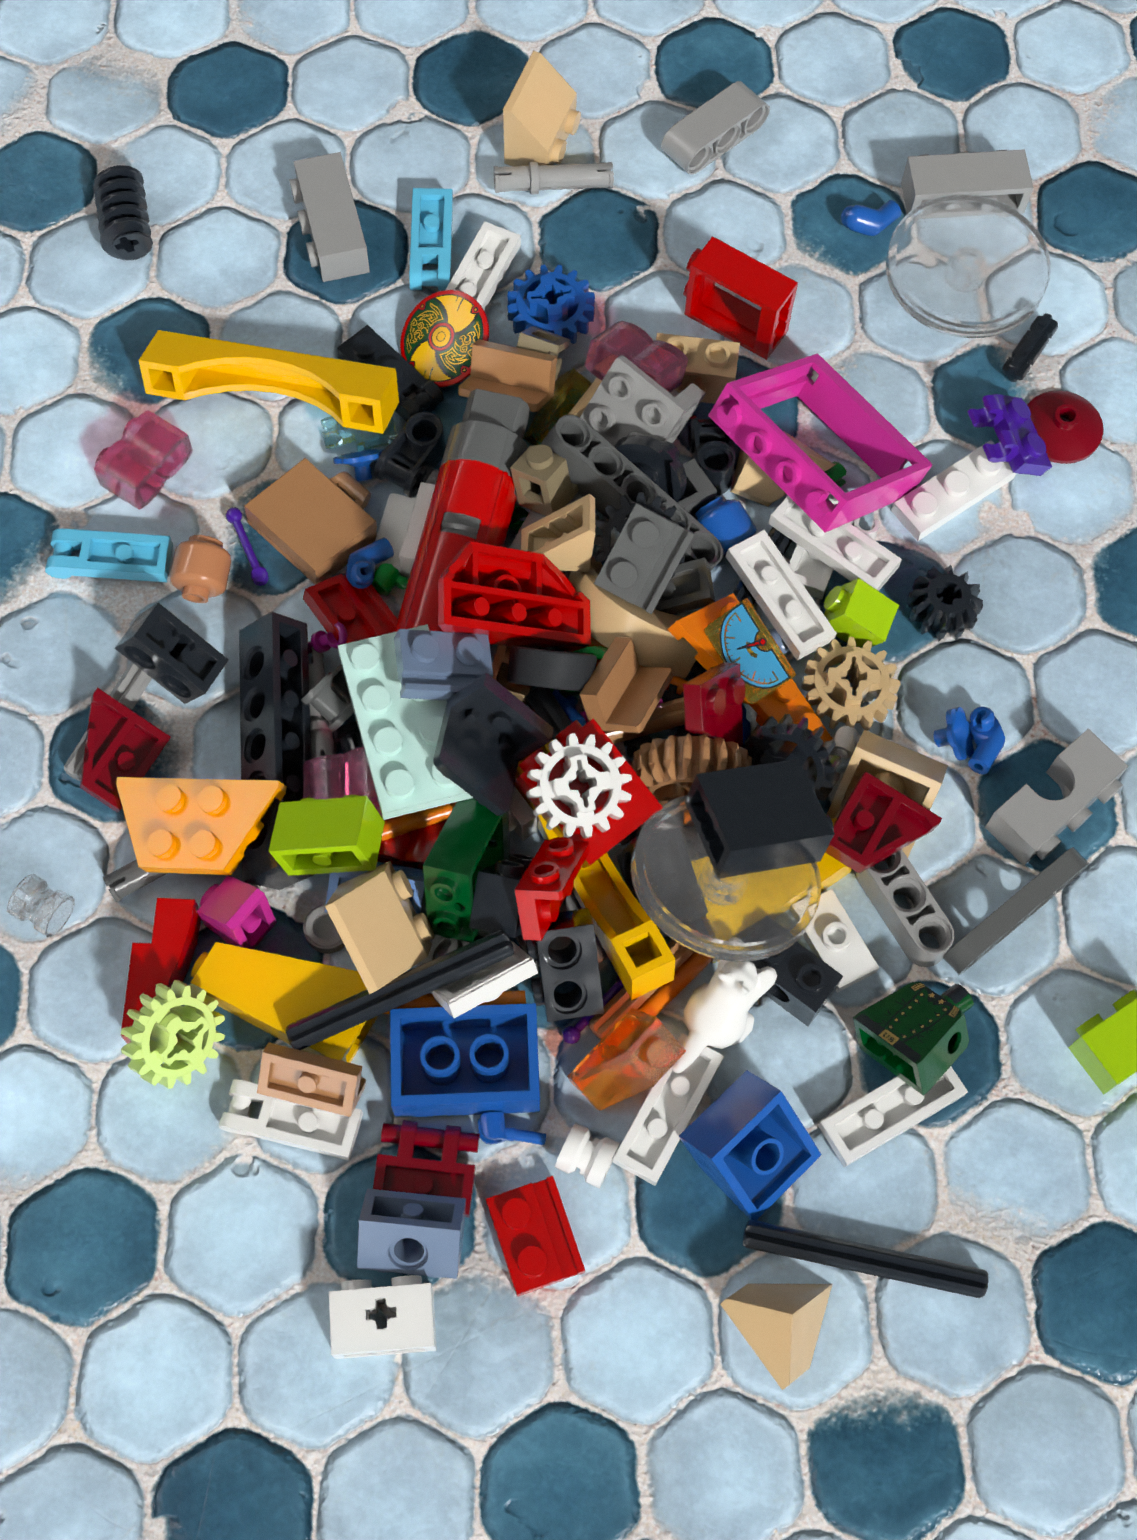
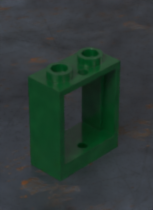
[423,798,510,943]

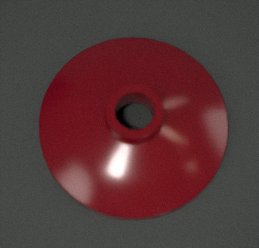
[1027,390,1104,464]

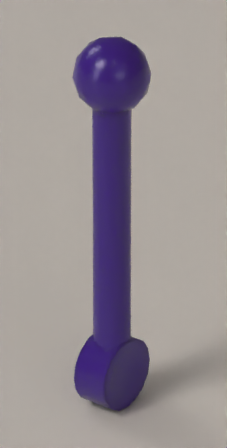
[225,507,269,586]
[562,976,624,1044]

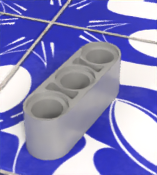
[661,81,770,175]
[855,849,954,967]

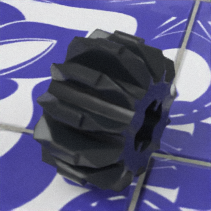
[907,565,983,642]

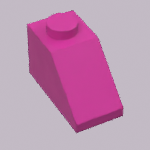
[197,876,277,949]

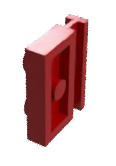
[303,573,398,643]
[486,1176,585,1297]

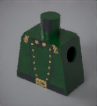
[853,982,974,1096]

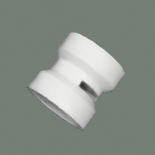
[555,1123,620,1189]

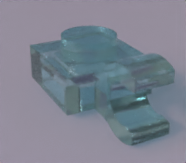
[320,416,398,452]

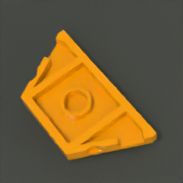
[116,777,286,875]

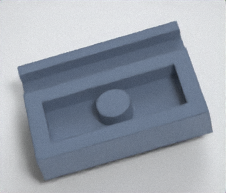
[394,629,493,700]

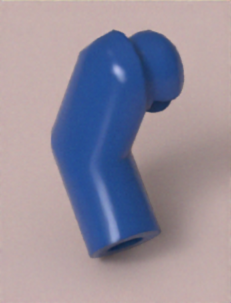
[841,200,902,236]
[346,537,394,589]
[968,706,1005,775]

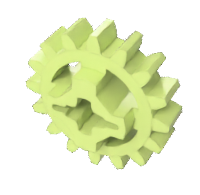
[121,980,225,1089]

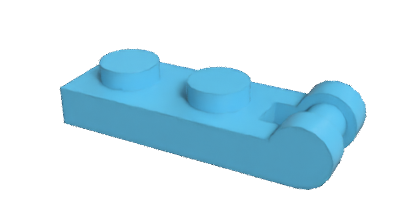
[409,188,453,291]
[45,528,173,582]

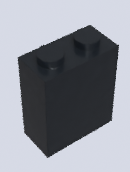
[685,759,835,879]

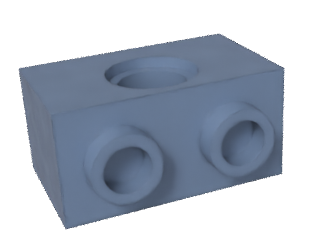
[357,1189,466,1279]

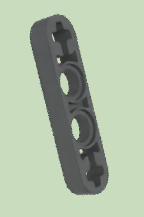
[943,847,1090,975]

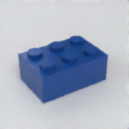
[390,1003,540,1118]

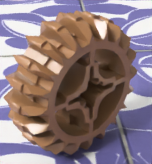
[631,734,752,813]

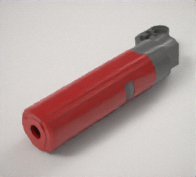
[394,389,531,632]

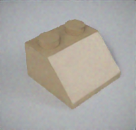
[503,51,581,167]
[827,730,948,858]
[325,861,435,994]

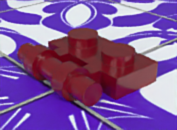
[373,1120,480,1218]

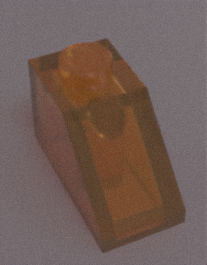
[567,1008,686,1111]

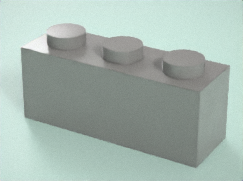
[901,149,1034,221]
[289,152,370,282]

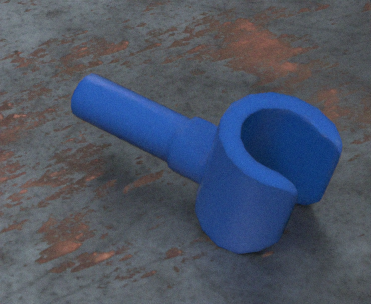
[552,689,586,727]
[478,1112,546,1145]

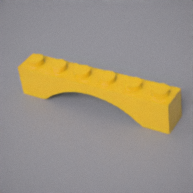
[139,330,399,434]
[514,740,675,1000]

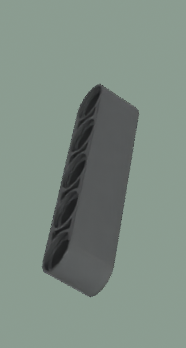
[541,415,723,571]

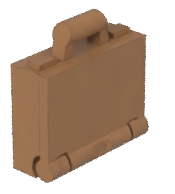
[244,458,377,584]

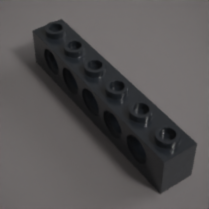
[239,612,315,890]

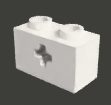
[329,1275,437,1359]

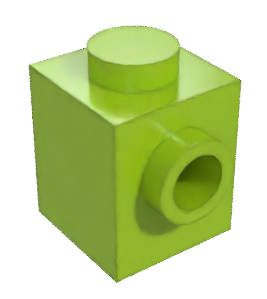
[824,578,899,648]

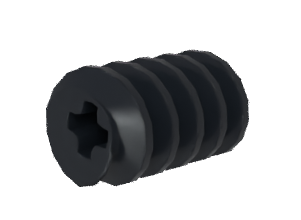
[93,165,153,260]

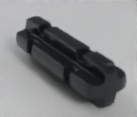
[1002,313,1058,382]

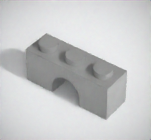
[985,728,1128,866]

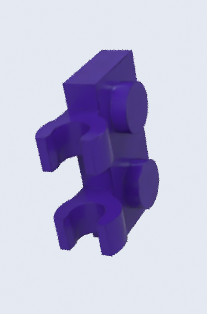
[967,394,1052,476]

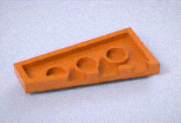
[667,593,833,742]

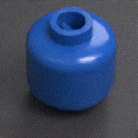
[695,496,757,558]

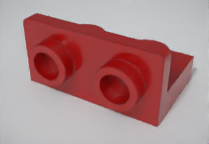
[515,837,590,941]

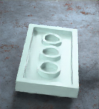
[337,624,473,820]

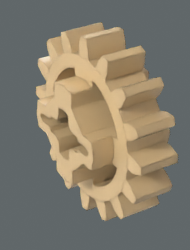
[801,637,900,731]

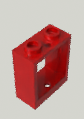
[683,236,798,360]

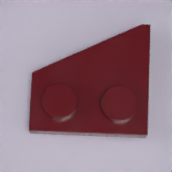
[825,771,942,874]

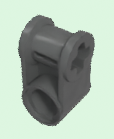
[301,664,354,732]

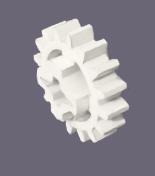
[526,733,632,839]

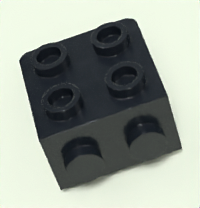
[433,673,554,816]

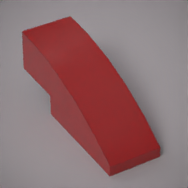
[121,898,201,1044]

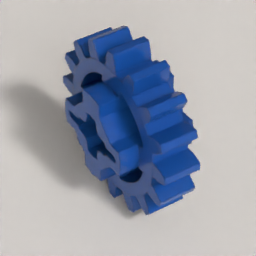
[507,264,595,344]

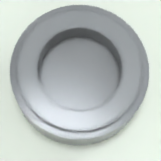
[303,905,345,954]

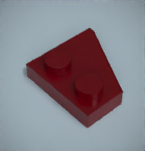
[683,662,746,747]
[79,687,171,813]

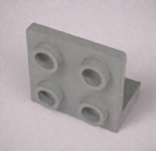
[580,355,706,446]

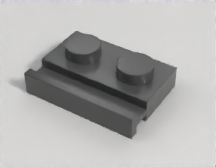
[594,503,695,614]

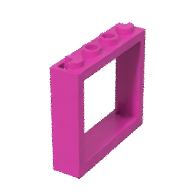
[708,353,933,533]

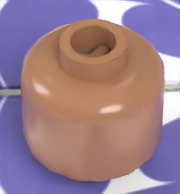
[170,535,231,603]

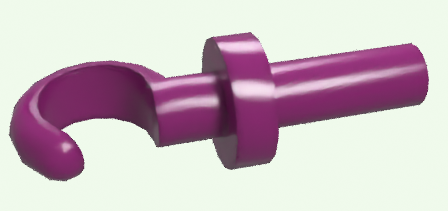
[308,622,348,654]

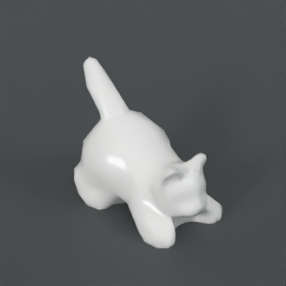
[672,943,777,1073]

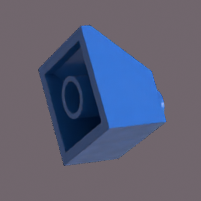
[678,1070,822,1220]

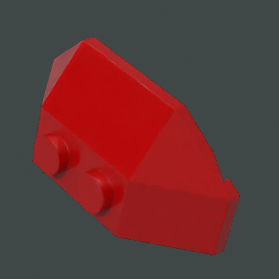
[438,541,591,648]

